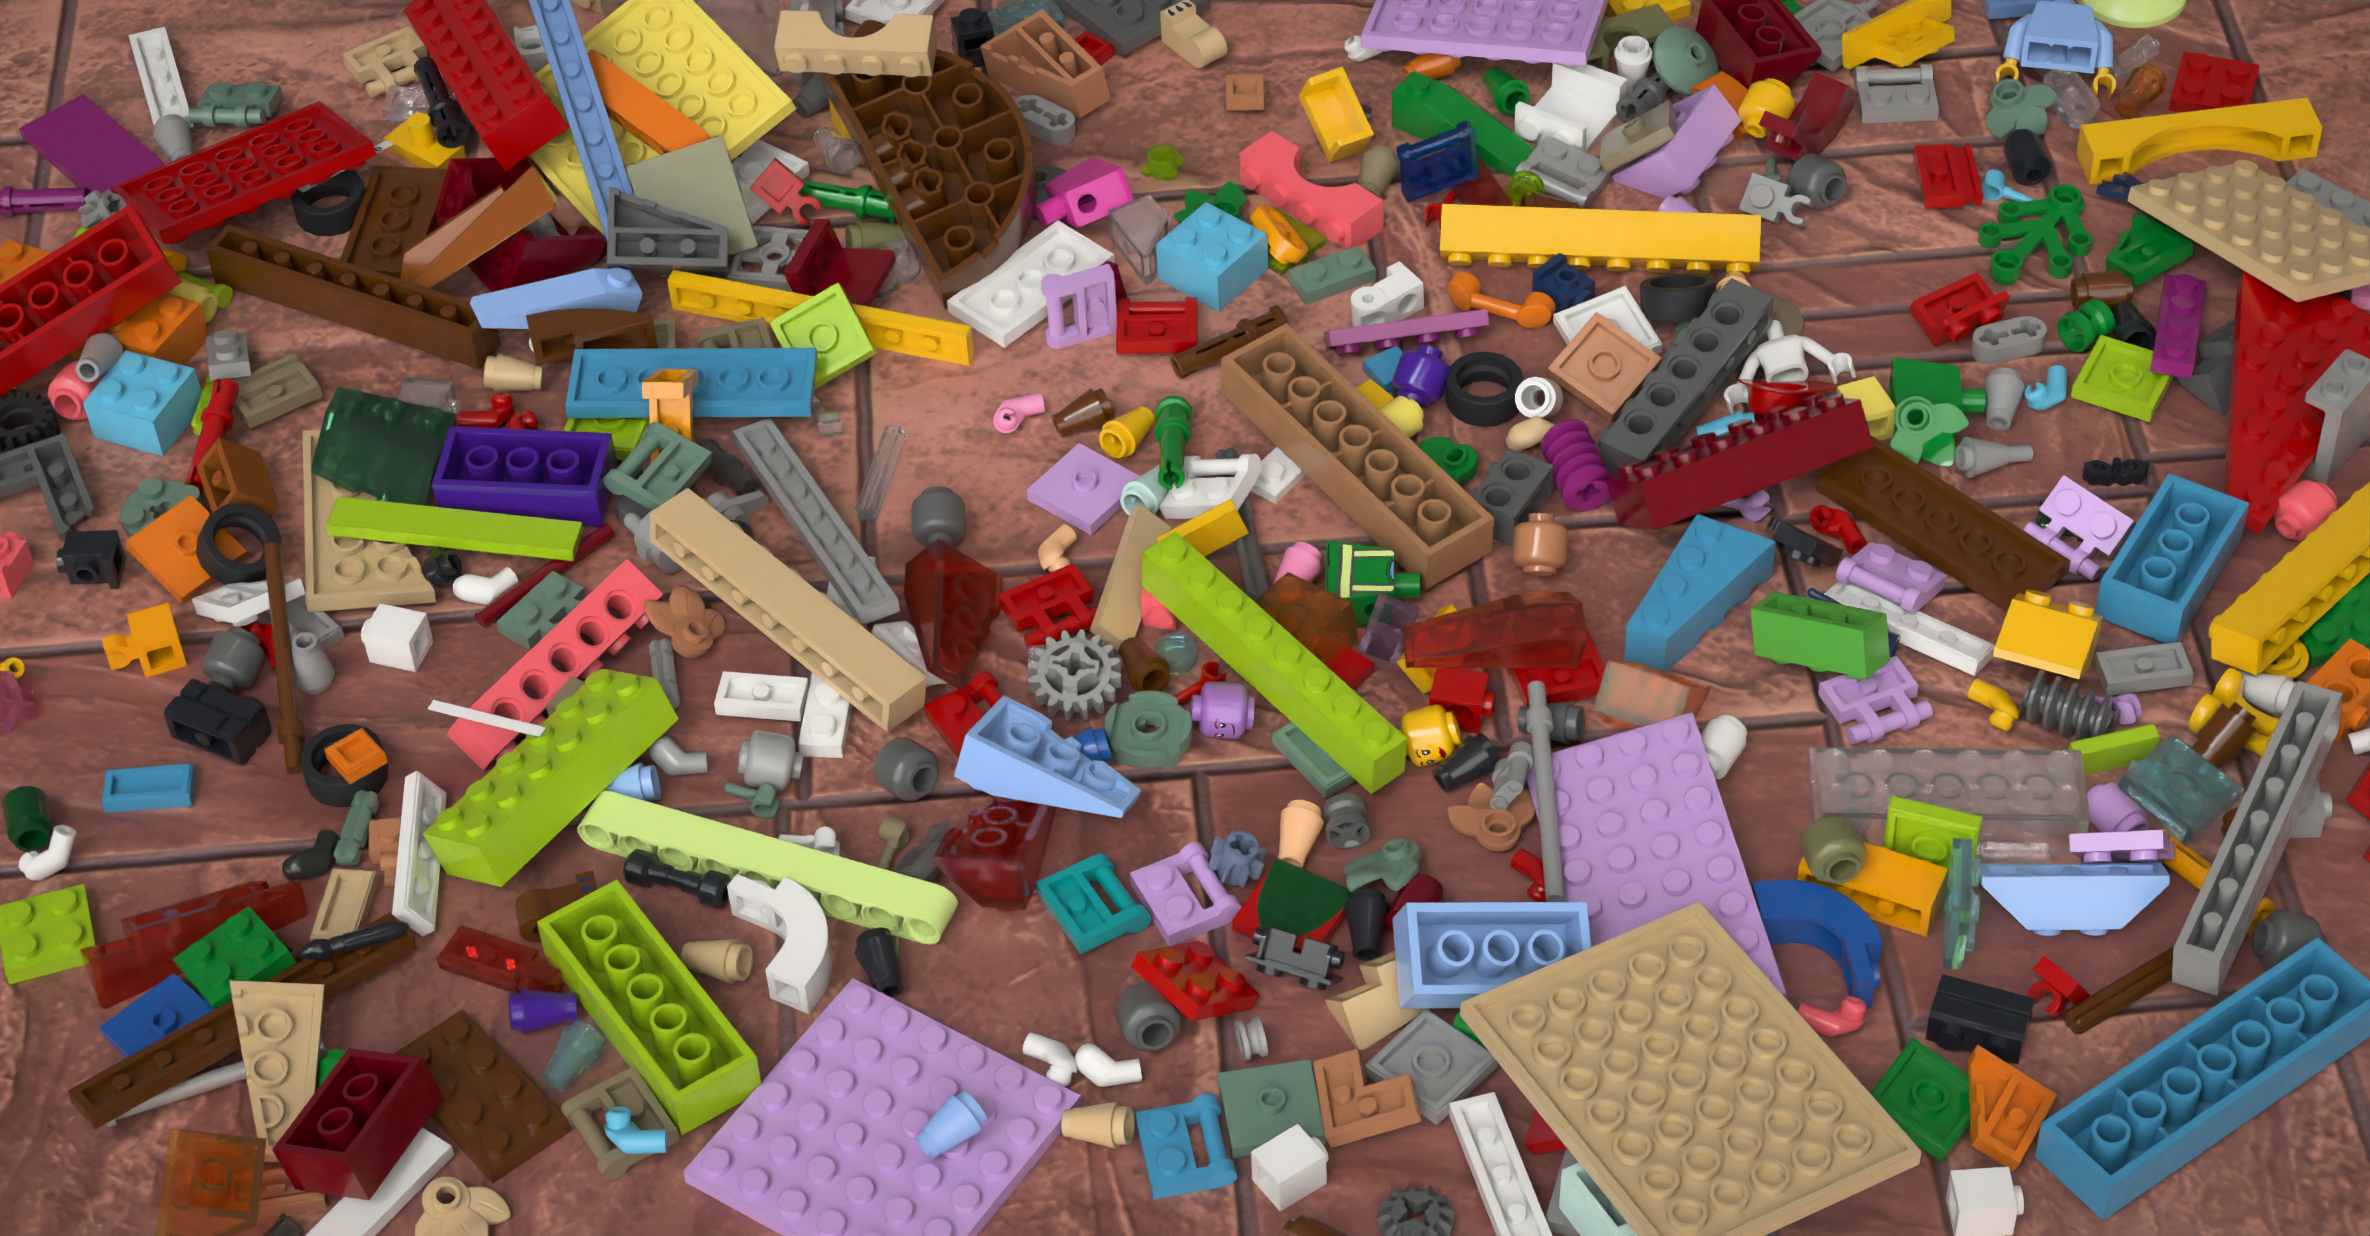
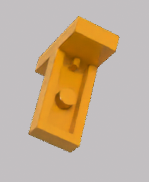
[642,369,698,463]

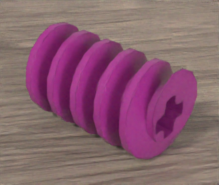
[1541,419,1610,512]

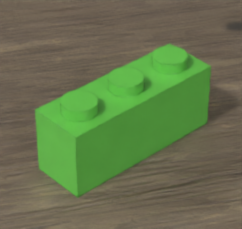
[1751,591,1890,680]

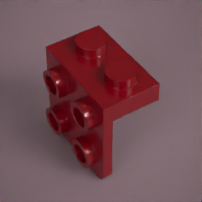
[784,219,896,307]

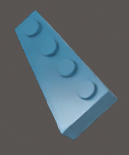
[1624,514,1776,675]

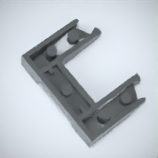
[0,433,96,541]

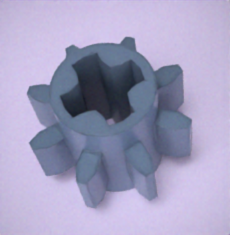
[1208,830,1266,888]

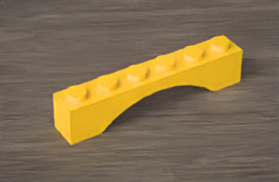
[2076,98,2323,185]

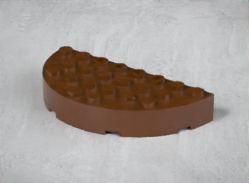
[820,49,1038,309]

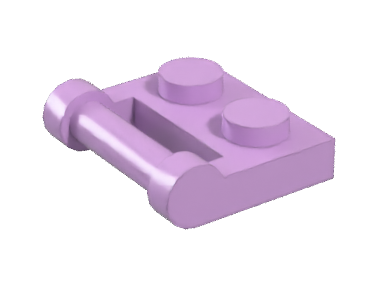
[1041,263,1117,349]
[1836,542,1947,614]
[1130,842,1242,946]

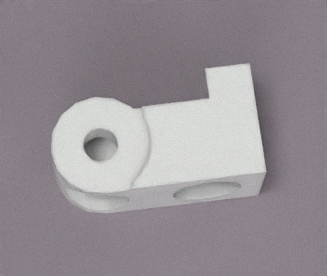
[514,24,549,74]
[1351,261,1424,327]

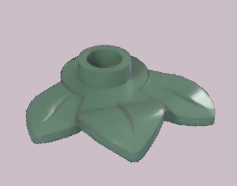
[1986,79,2059,140]
[1343,838,1421,892]

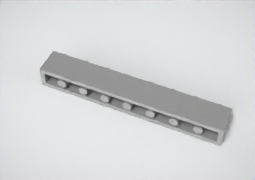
[2172,681,2342,996]

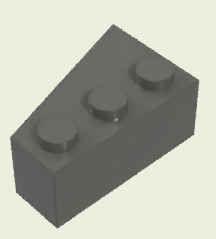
[607,186,729,276]

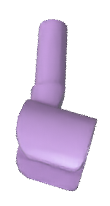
[1720,490,1771,523]
[2079,693,2142,725]

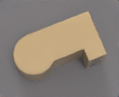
[1160,0,1228,68]

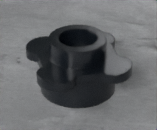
[423,546,462,588]

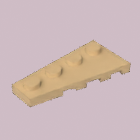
[229,980,325,1163]

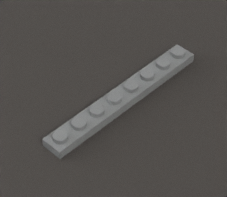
[732,417,900,625]

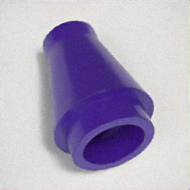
[508,988,577,1034]

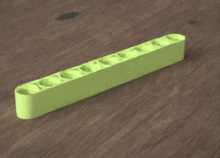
[577,791,958,945]

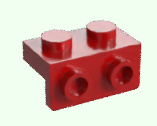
[1909,272,2010,347]

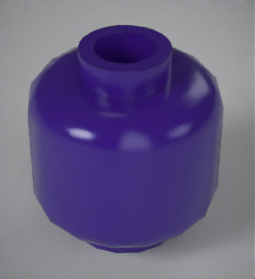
[1391,344,1451,408]

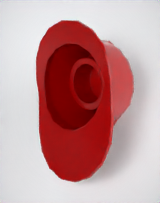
[1738,379,1837,421]

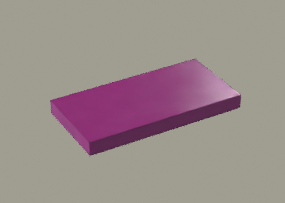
[19,94,165,194]

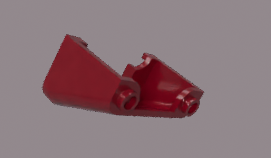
[435,157,606,292]

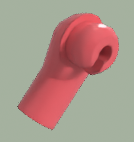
[1797,996,1867,1037]

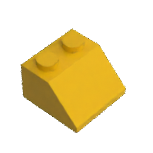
[1992,590,2104,679]

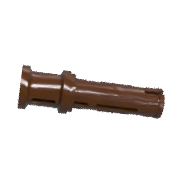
[1170,305,1290,379]

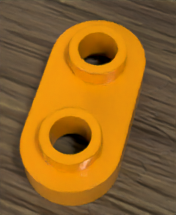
[1249,203,1308,265]

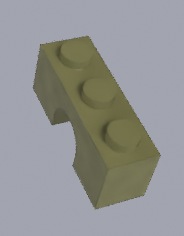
[1587,4,1675,72]

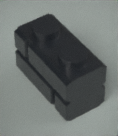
[164,678,272,766]
[1925,974,2035,1064]

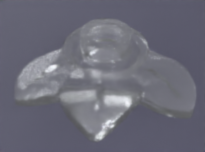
[875,239,921,299]

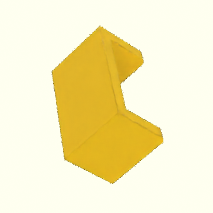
[1298,66,1374,163]

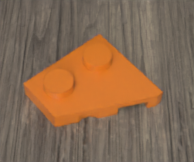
[1968,1045,2057,1172]

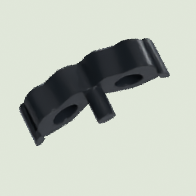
[2082,457,2149,487]

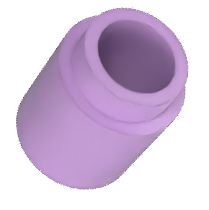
[2082,783,2150,832]

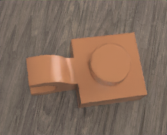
[369,817,401,887]

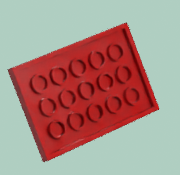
[111,101,377,245]

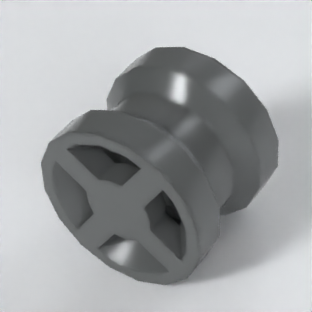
[1323,793,1371,849]

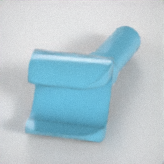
[1982,169,2036,202]

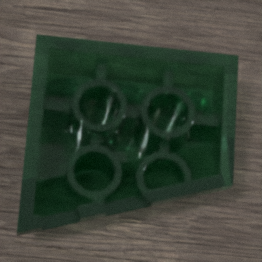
[311,386,458,506]

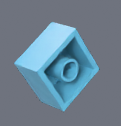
[1156,202,1268,312]
[83,350,202,457]

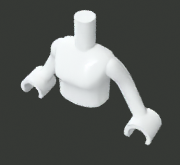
[1724,320,1856,414]

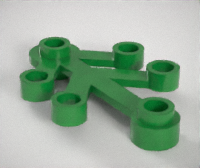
[1977,184,2093,286]

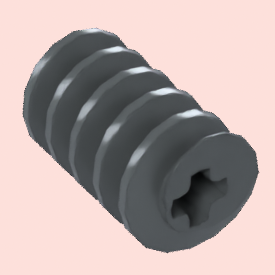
[2019,669,2121,741]

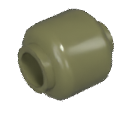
[1800,815,1867,884]

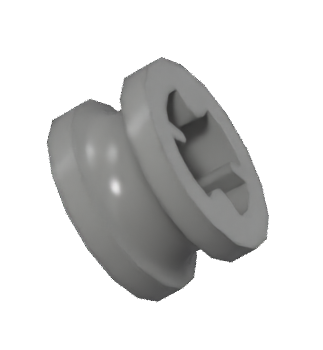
[1234,1016,1268,1062]

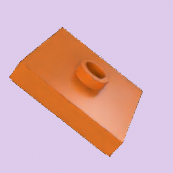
[125,495,247,605]

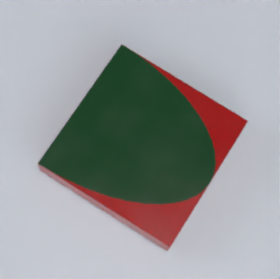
[1232,858,1354,953]

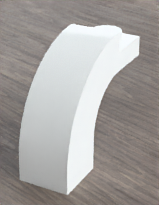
[727,874,833,1014]

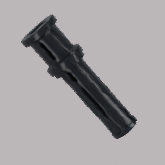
[413,57,470,148]

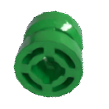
[2057,298,2115,352]

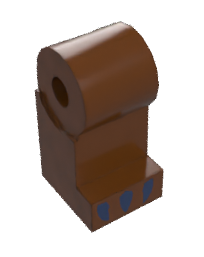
[515,871,597,942]

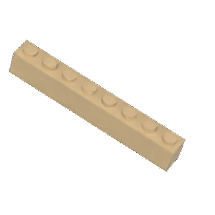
[650,488,927,733]

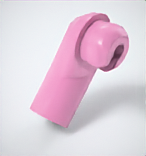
[993,393,1045,433]

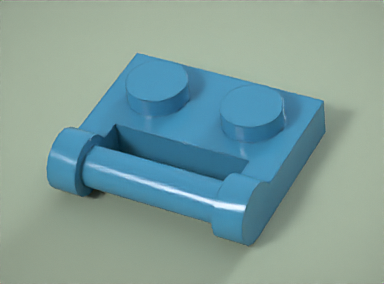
[1135,1094,1237,1200]

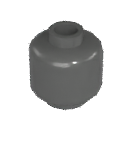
[1788,153,1846,210]
[911,487,966,552]
[201,627,265,693]
[873,737,939,801]
[2252,910,2327,969]
[1115,982,1181,1052]

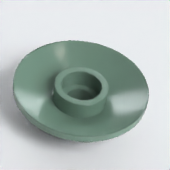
[1652,26,1718,97]

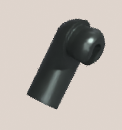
[282,829,340,881]

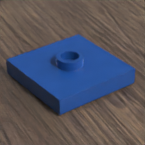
[99,973,213,1058]

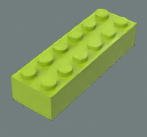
[423,669,679,887]
[537,879,762,1136]

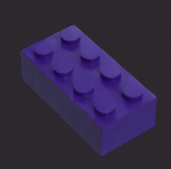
[432,426,618,527]

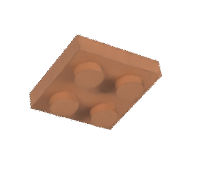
[1546,312,1662,422]

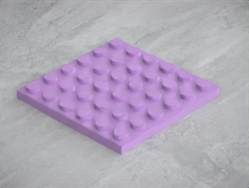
[683,978,1082,1236]

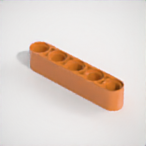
[587,49,712,155]

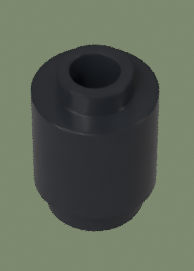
[2003,129,2051,186]

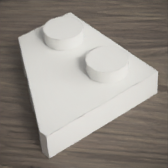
[192,578,305,626]

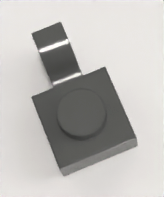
[892,821,964,882]

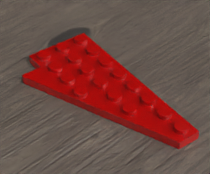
[2224,272,2370,535]

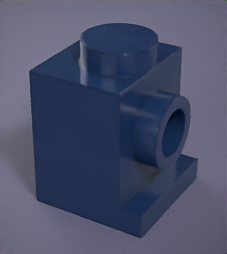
[1532,253,1595,314]

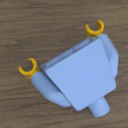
[1996,0,2116,99]

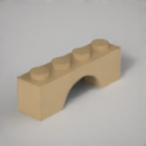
[774,10,938,77]

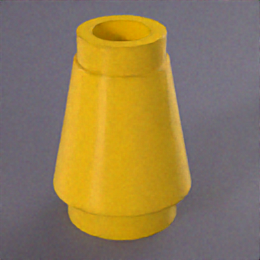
[1099,406,1155,458]

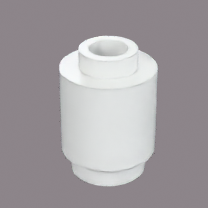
[1515,377,1563,419]
[1700,715,1747,779]

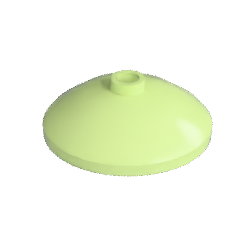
[2077,0,2187,28]

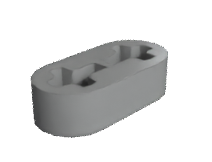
[1014,94,1076,145]
[1971,316,2047,364]

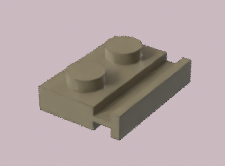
[233,353,323,429]

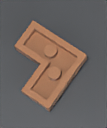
[1313,1049,1422,1148]

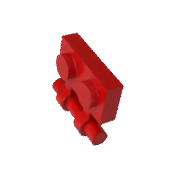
[998,563,1098,651]

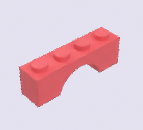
[1239,131,1384,249]

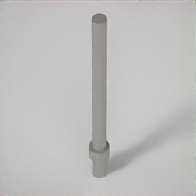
[1526,681,1564,902]

